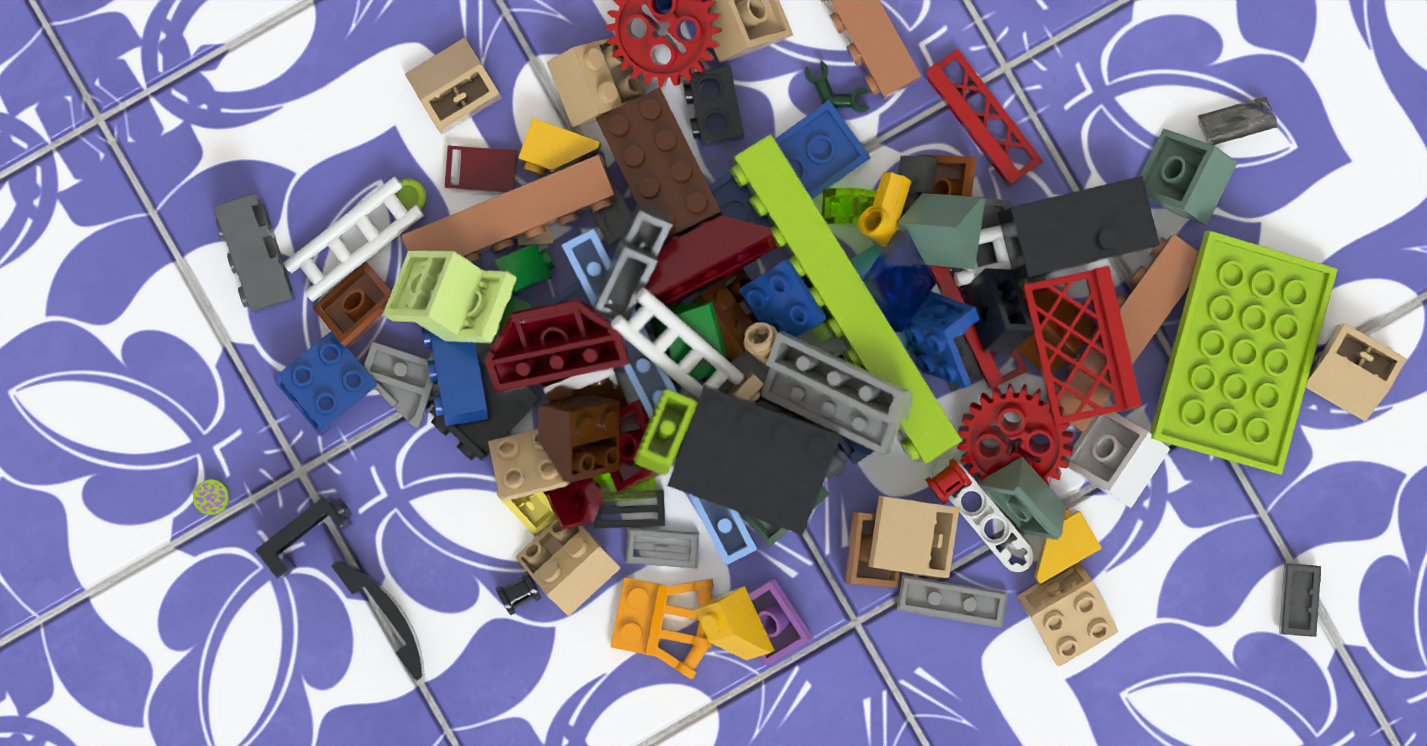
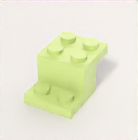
[383,251,517,343]

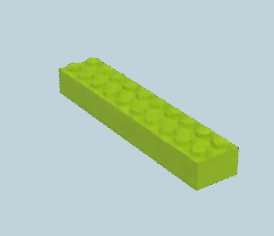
[729,134,962,464]

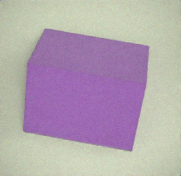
[748,577,814,667]

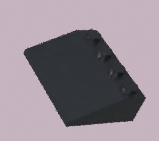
[667,384,841,535]

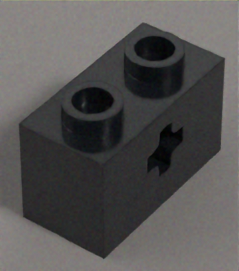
[962,268,1035,353]

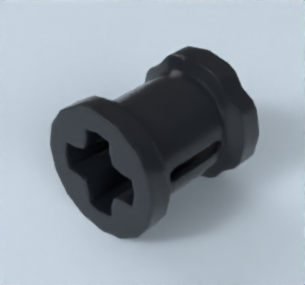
[495,571,542,616]

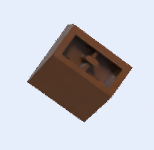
[690,268,759,362]
[538,394,620,483]

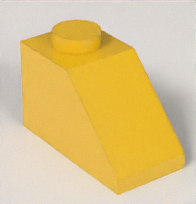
[518,118,601,176]
[1033,508,1102,584]
[695,586,774,660]

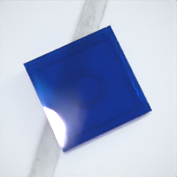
[862,230,936,332]

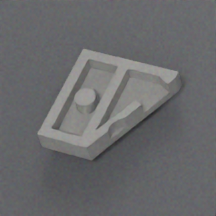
[364,342,435,429]

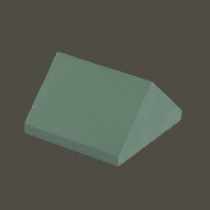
[897,193,986,270]
[978,457,1065,540]

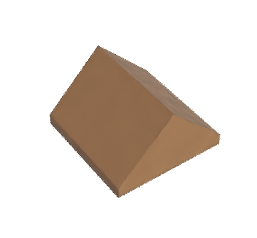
[844,511,901,588]

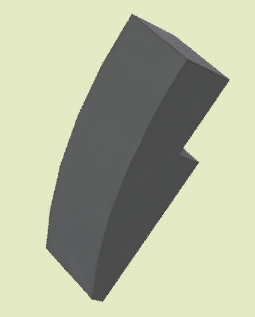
[594,202,672,321]

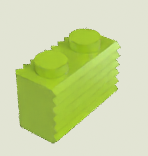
[633,389,697,476]

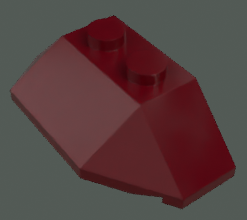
[645,216,777,306]
[485,298,631,392]

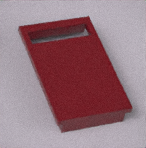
[444,145,517,192]

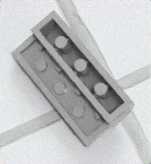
[760,331,912,455]

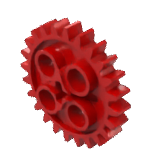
[605,0,722,87]
[957,383,1074,487]

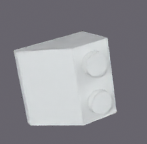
[1066,406,1170,508]

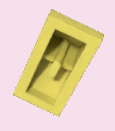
[496,492,556,536]

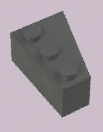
[214,193,296,313]

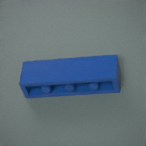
[422,327,488,426]

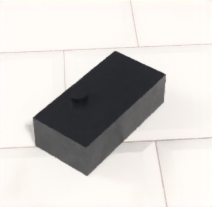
[997,176,1160,281]

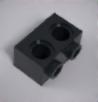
[683,66,744,147]

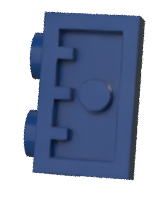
[739,259,826,337]
[900,291,980,388]
[275,331,377,436]

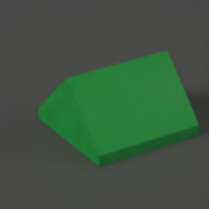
[650,301,728,386]

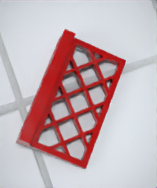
[1022,265,1142,426]

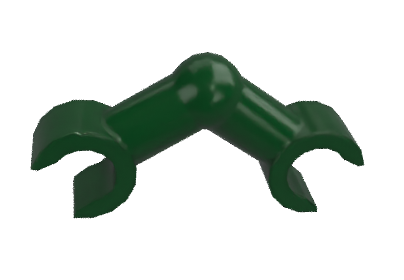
[805,61,870,113]

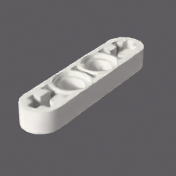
[932,458,1034,572]

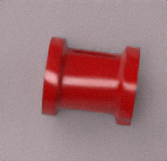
[925,458,972,505]

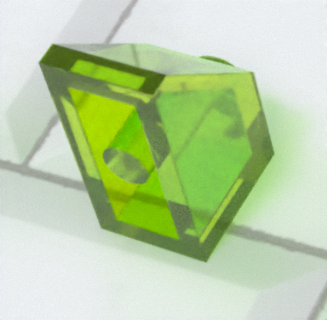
[822,188,877,228]

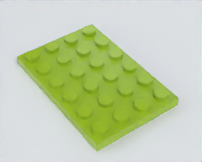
[1150,231,1338,475]

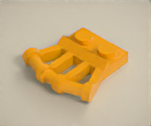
[610,577,714,680]

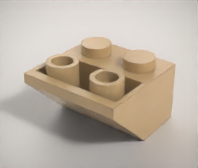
[405,37,502,135]
[546,37,645,128]
[1306,323,1407,422]
[868,496,960,578]
[515,519,621,617]

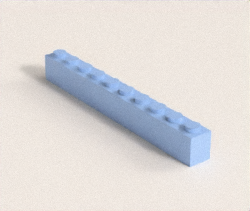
[562,228,757,566]

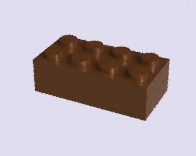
[596,87,723,246]

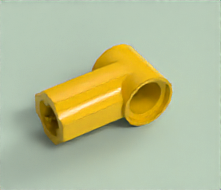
[858,172,912,250]

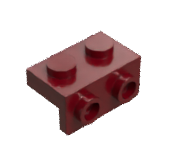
[545,477,603,529]

